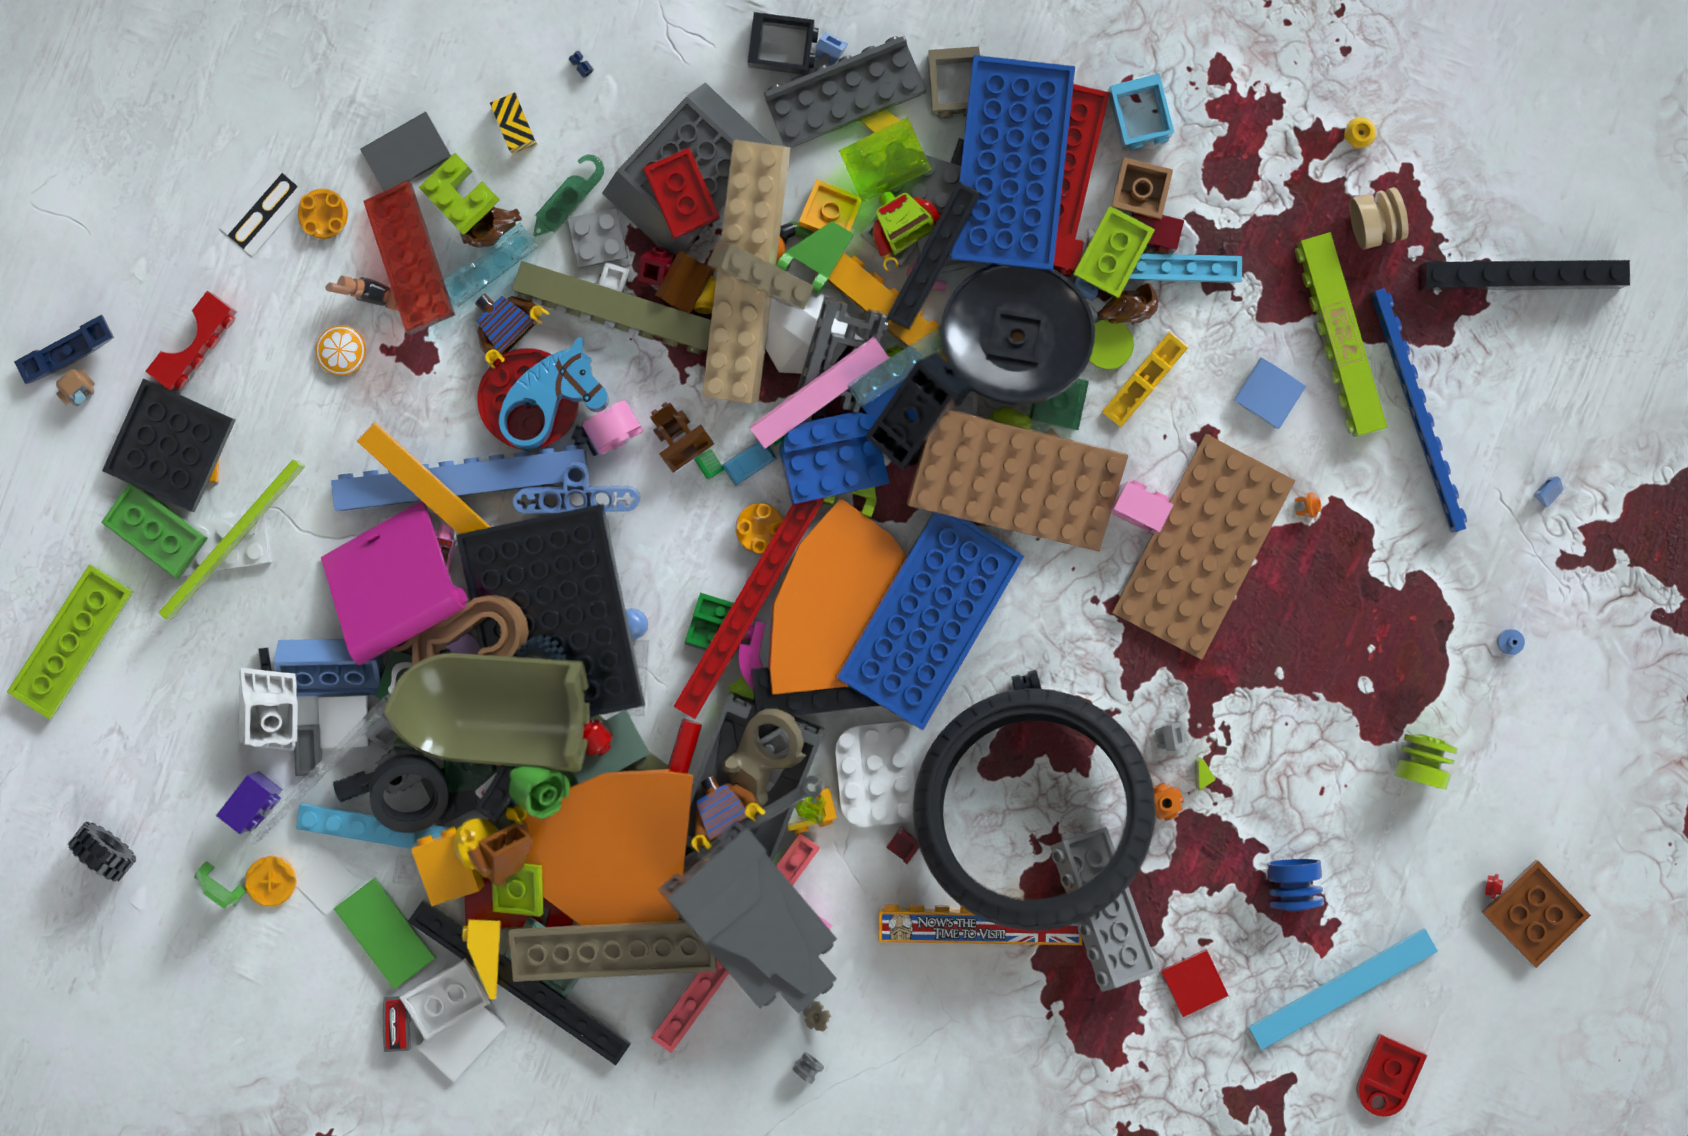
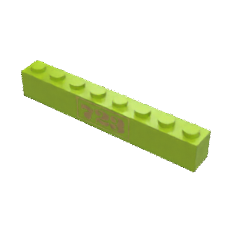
[1295,232,1388,437]

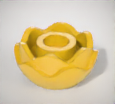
[1344,117,1376,149]

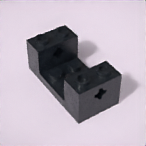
[865,353,974,470]

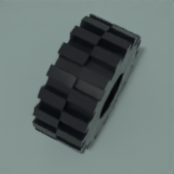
[68,821,136,882]

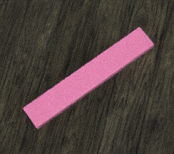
[749,336,889,449]

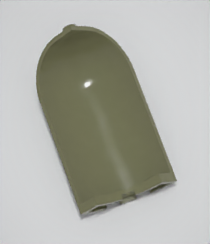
[384,653,589,772]

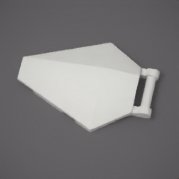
[765,284,866,375]

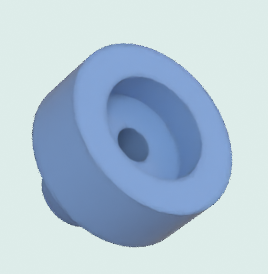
[1497,629,1525,655]

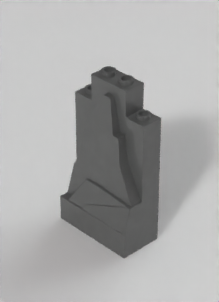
[686,691,825,872]
[657,821,837,1013]

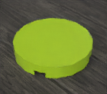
[1089,319,1134,370]

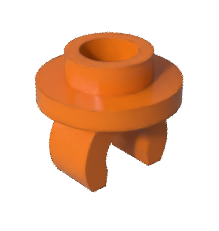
[1295,492,1321,518]

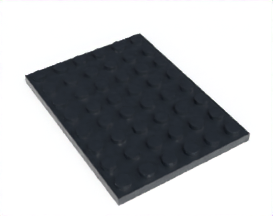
[456,504,646,717]

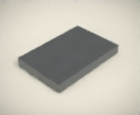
[360,111,451,194]

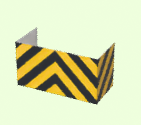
[490,92,538,154]

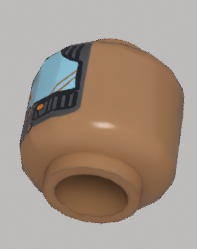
[56,369,95,406]

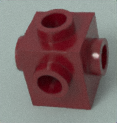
[637,247,675,287]

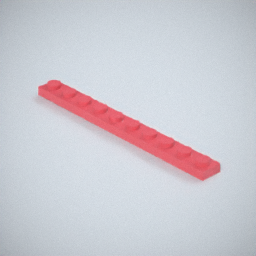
[651,833,820,1053]

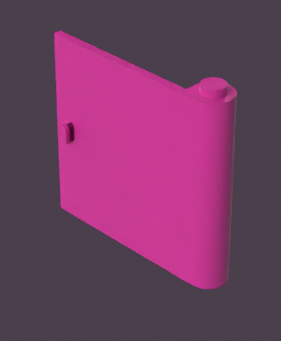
[321,500,468,666]

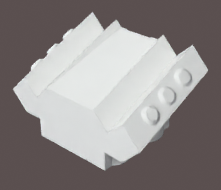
[238,668,298,751]

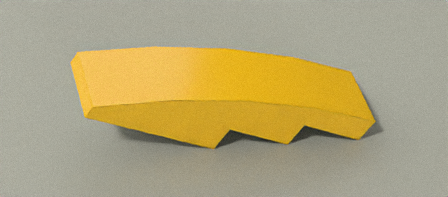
[1102,331,1189,427]

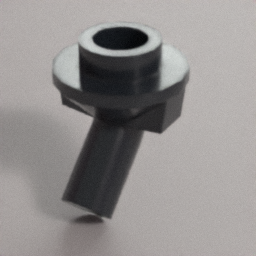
[571,422,599,456]

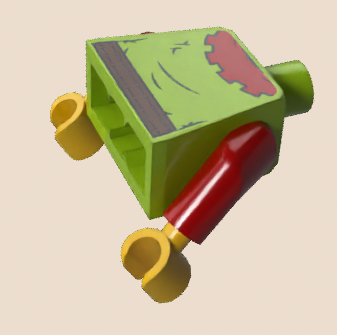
[873,191,940,272]

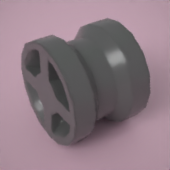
[792,1052,824,1084]

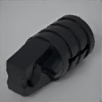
[333,771,374,803]

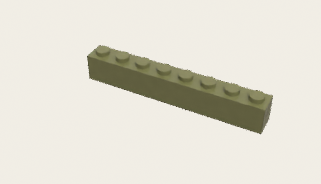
[512,261,711,355]

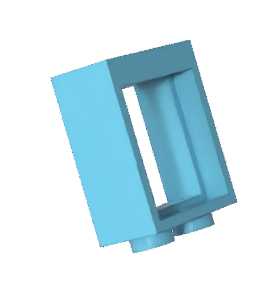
[1108,73,1175,151]

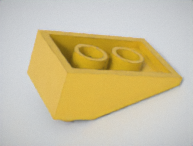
[462,920,501,1000]

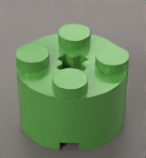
[509,766,570,819]

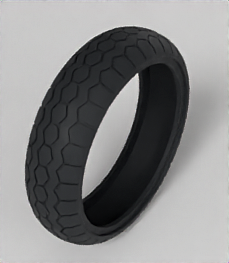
[913,689,1155,931]

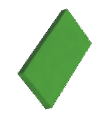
[101,483,208,579]
[334,877,436,989]

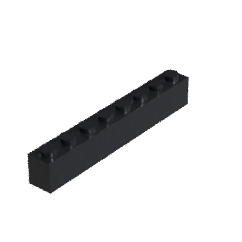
[1419,260,1630,291]

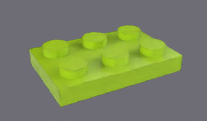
[1073,206,1155,298]

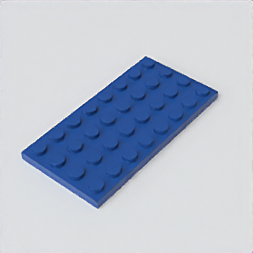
[951,55,1075,271]
[835,512,1024,730]

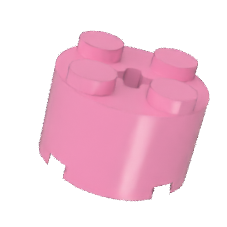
[583,400,644,456]

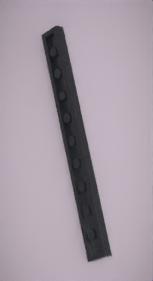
[408,900,631,1065]

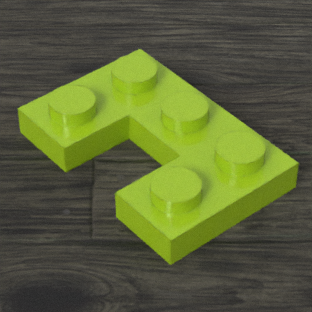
[419,153,500,235]

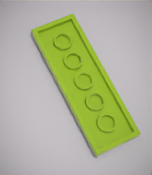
[7,564,134,719]

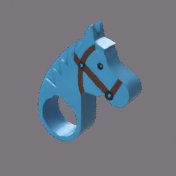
[499,337,609,449]

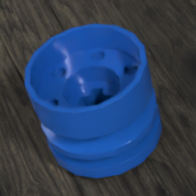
[1267,859,1324,911]

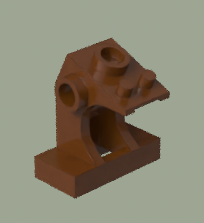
[650,402,715,473]

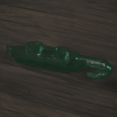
[533,154,604,237]

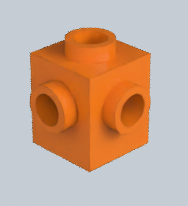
[1153,783,1184,821]

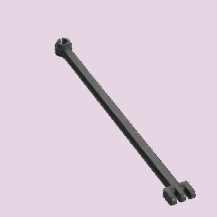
[580,775,824,926]

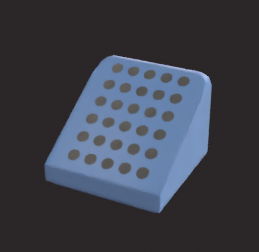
[1534,476,1564,507]

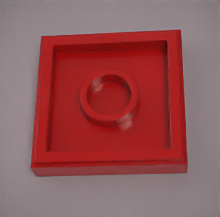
[1161,949,1229,1017]

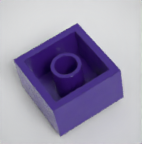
[216,771,283,834]

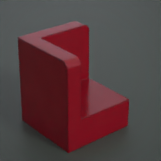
[886,826,919,864]

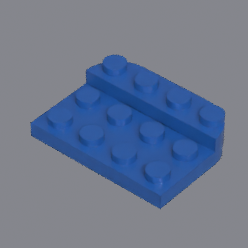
[779,412,890,505]

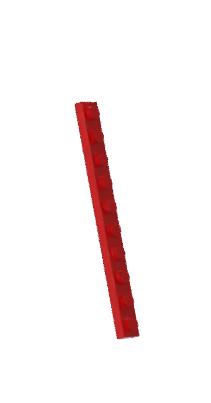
[673,499,824,719]

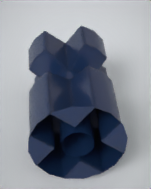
[569,51,594,78]

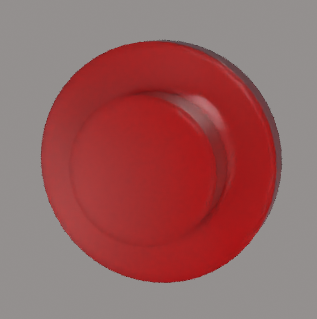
[1485,874,1503,899]

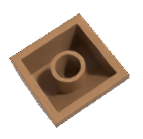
[1112,158,1173,219]

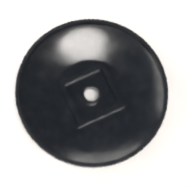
[941,264,1095,405]

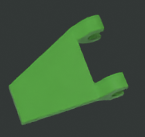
[776,221,854,294]
[194,861,247,909]

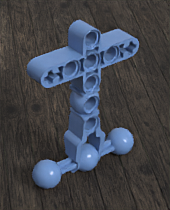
[513,461,648,640]

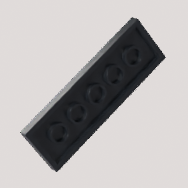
[751,667,881,716]

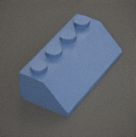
[274,639,384,696]

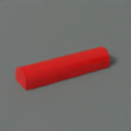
[667,718,702,774]

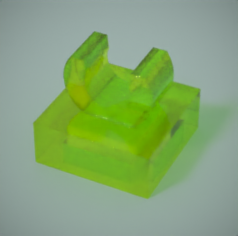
[795,796,826,825]

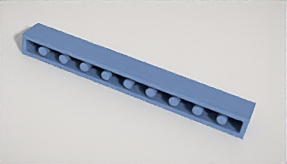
[331,445,590,511]

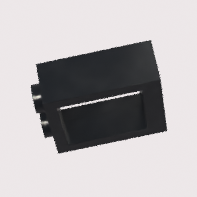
[747,12,819,75]

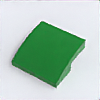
[685,592,734,659]

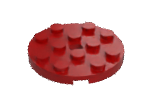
[477,348,579,450]

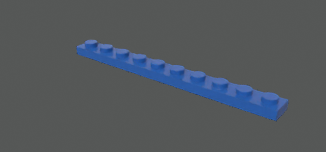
[1370,288,1467,532]

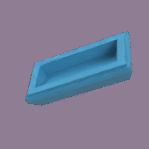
[722,441,777,486]

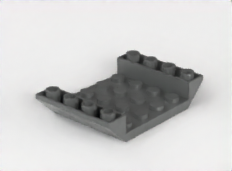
[602,82,772,258]

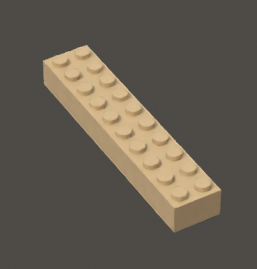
[702,140,791,404]

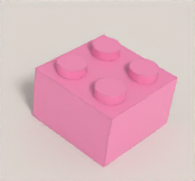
[1110,480,1174,534]

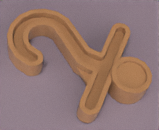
[390,595,528,666]

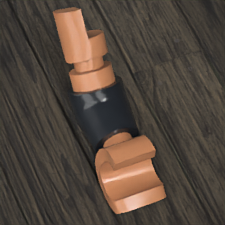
[325,276,417,315]

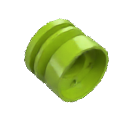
[1394,734,1458,790]

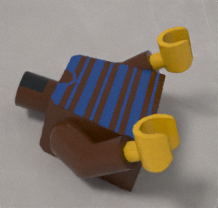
[475,293,549,368]

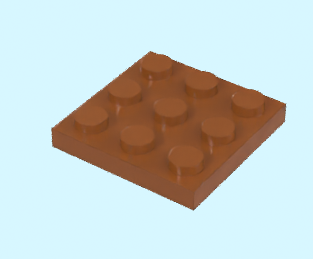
[1482,860,1591,968]

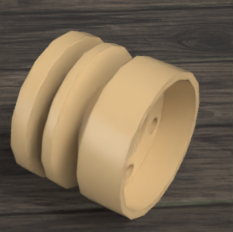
[1349,187,1409,250]

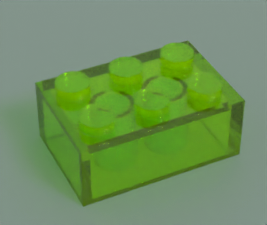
[838,117,932,202]

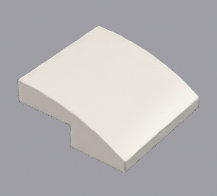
[318,695,370,748]

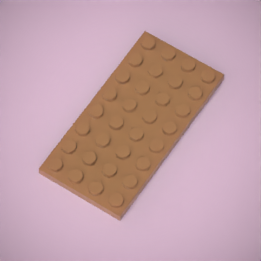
[907,410,1129,552]
[1111,434,1296,660]

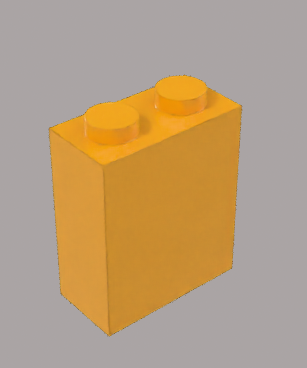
[411,827,485,906]

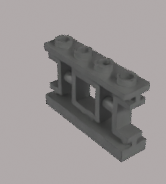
[796,296,888,413]

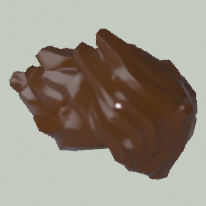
[460,207,522,248]
[1097,283,1159,325]

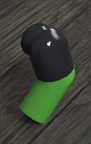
[780,221,813,244]

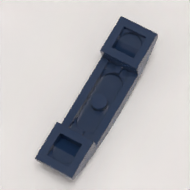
[14,315,114,384]

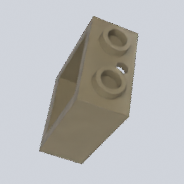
[928,46,980,119]

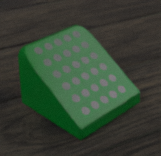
[694,450,724,480]

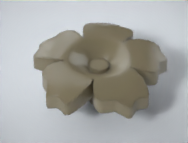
[803,1001,831,1032]

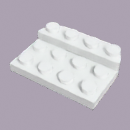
[835,720,915,827]

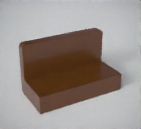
[655,250,714,314]

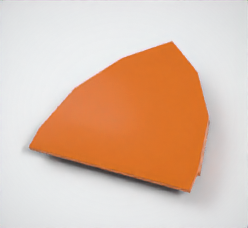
[768,498,907,694]
[523,769,693,925]

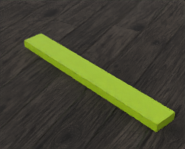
[159,459,306,619]

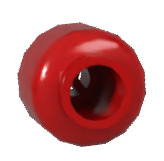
[582,718,613,756]

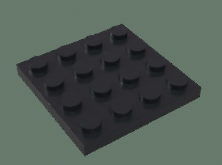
[102,378,236,512]

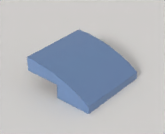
[1234,357,1306,429]

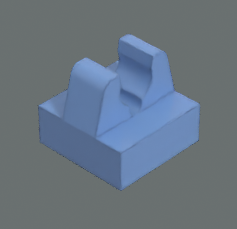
[816,32,848,65]

